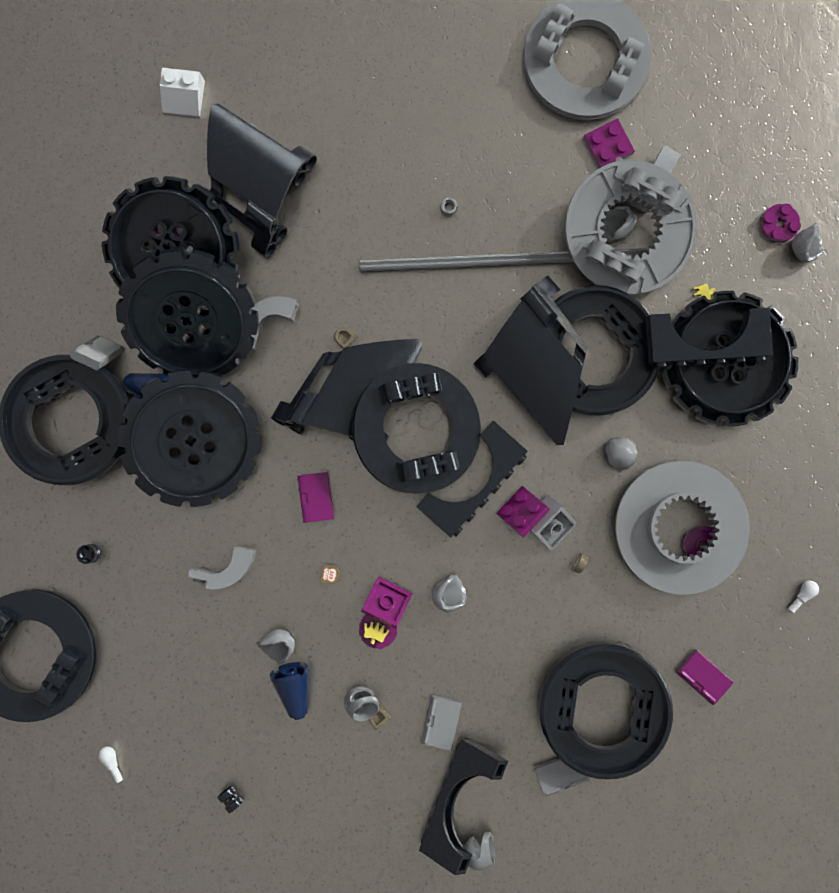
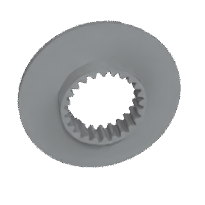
[565,160,697,294]
[615,461,750,595]

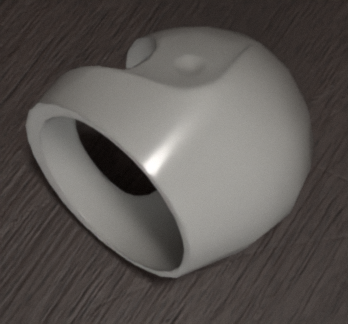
[344,686,379,722]
[464,832,495,871]

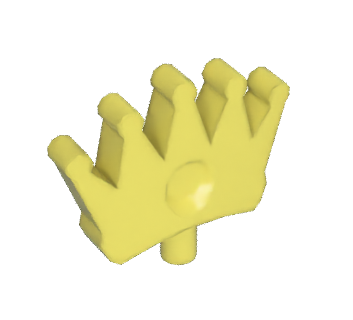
[693,284,716,300]
[364,622,389,644]

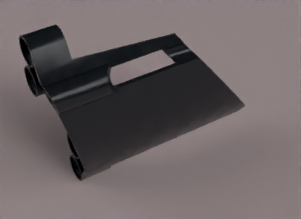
[207,104,317,258]
[473,275,588,445]
[271,339,422,441]

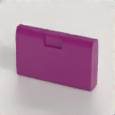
[297,472,334,523]
[676,649,733,705]

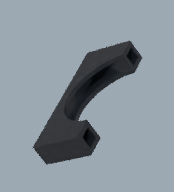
[646,308,773,368]
[416,420,528,538]
[419,739,508,875]

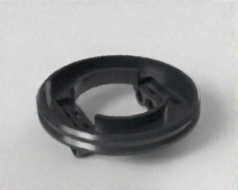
[548,285,660,416]
[0,355,129,485]
[352,363,481,494]
[0,590,96,722]
[539,643,673,780]

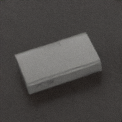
[70,335,123,370]
[421,695,462,751]
[534,757,590,797]

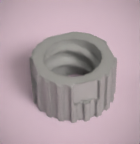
[440,197,457,216]

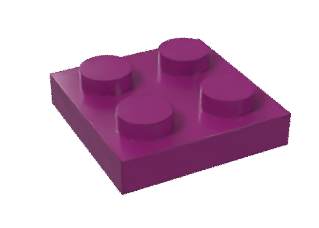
[583,118,635,168]
[496,486,550,538]
[361,577,412,629]

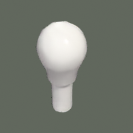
[788,581,819,613]
[98,746,123,783]

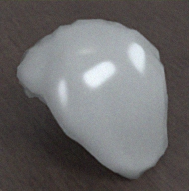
[600,205,637,241]
[792,223,824,262]
[605,437,638,470]
[432,575,467,613]
[256,629,295,665]

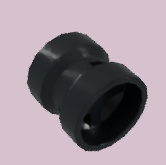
[76,544,102,564]
[217,785,245,813]

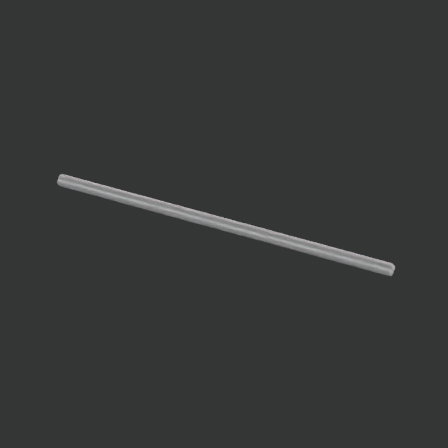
[359,248,649,272]

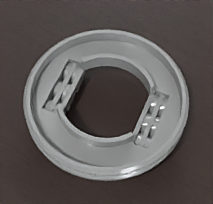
[523,0,651,120]

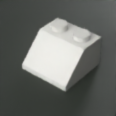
[160,68,205,118]

